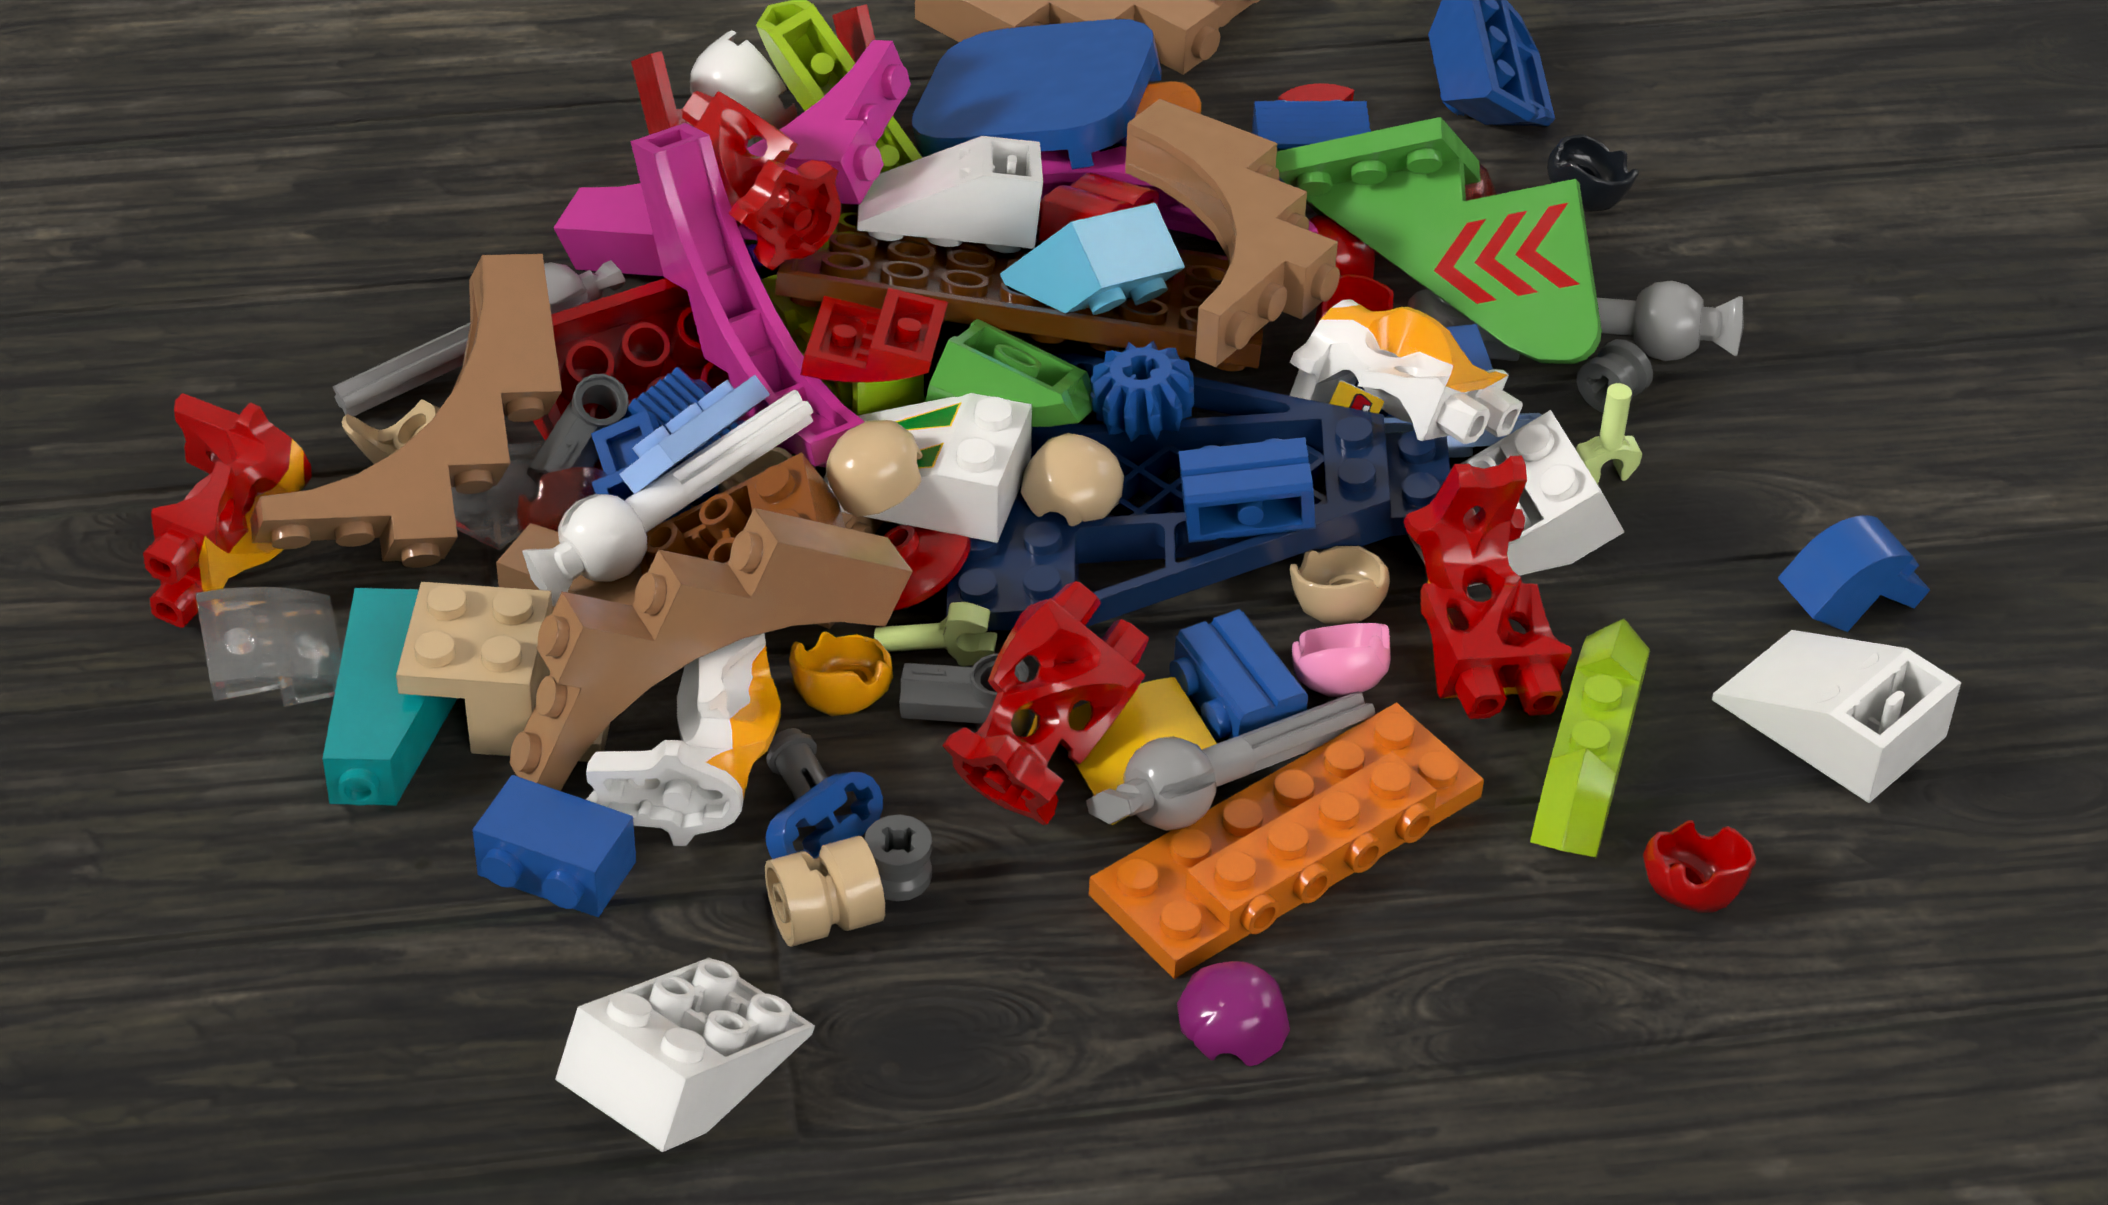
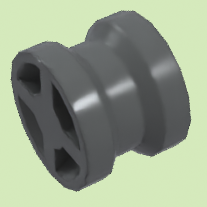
[1576,339,1653,413]
[864,814,932,901]

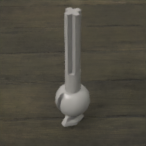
[333,260,626,416]
[1597,280,1744,361]
[1086,692,1375,831]

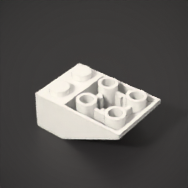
[857,136,1043,253]
[1408,410,1624,587]
[1712,630,1961,803]
[555,958,815,1152]

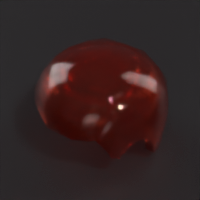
[516,467,606,533]

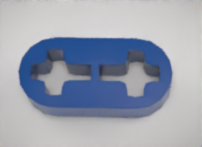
[766,772,883,859]

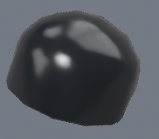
[1547,134,1639,212]

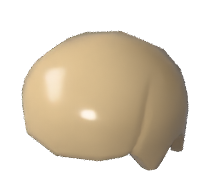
[826,420,923,517]
[1021,433,1124,526]
[1290,546,1390,626]

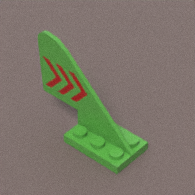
[1276,117,1602,364]

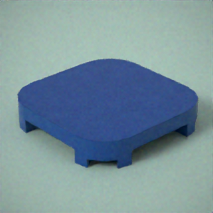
[911,19,1162,169]

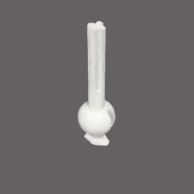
[522,390,814,606]

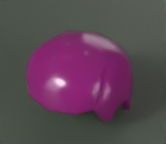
[1177,961,1290,1066]

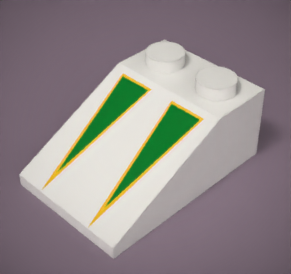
[823,393,1032,543]

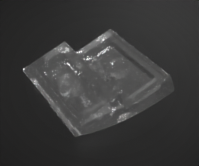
[195,587,342,706]

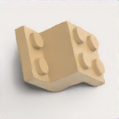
[396,582,610,762]

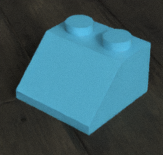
[1000,203,1185,315]

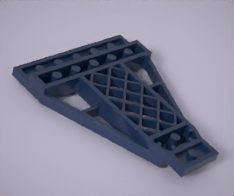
[946,353,1450,631]

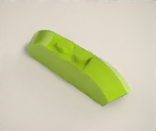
[756,0,922,173]
[1530,618,1650,857]

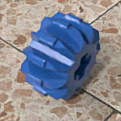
[1091,341,1194,442]

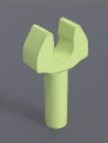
[1576,383,1642,484]
[874,602,997,666]

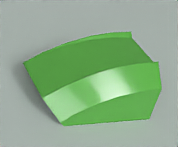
[925,319,1092,427]

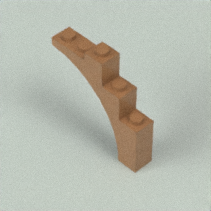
[915,0,1260,75]
[1125,99,1340,367]
[250,254,562,568]
[509,508,913,791]

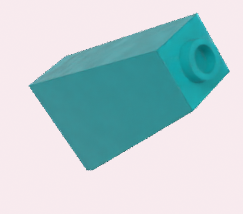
[322,588,458,806]

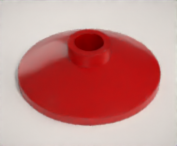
[884,524,971,610]

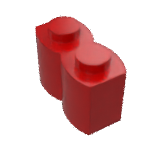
[1038,173,1159,242]

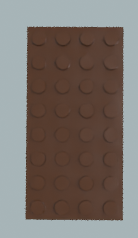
[775,203,1264,371]

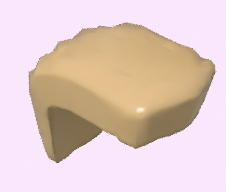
[342,399,440,464]

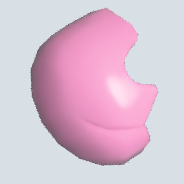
[1292,623,1391,697]

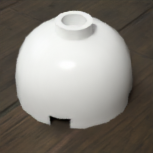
[690,30,797,138]

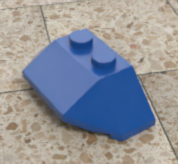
[1428,0,1555,126]

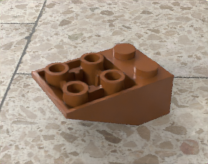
[640,452,845,576]

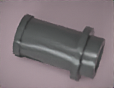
[766,728,828,800]

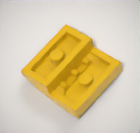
[1069,677,1217,825]

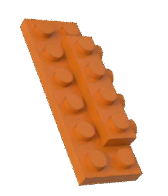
[1089,702,1484,979]

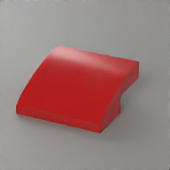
[800,287,948,383]

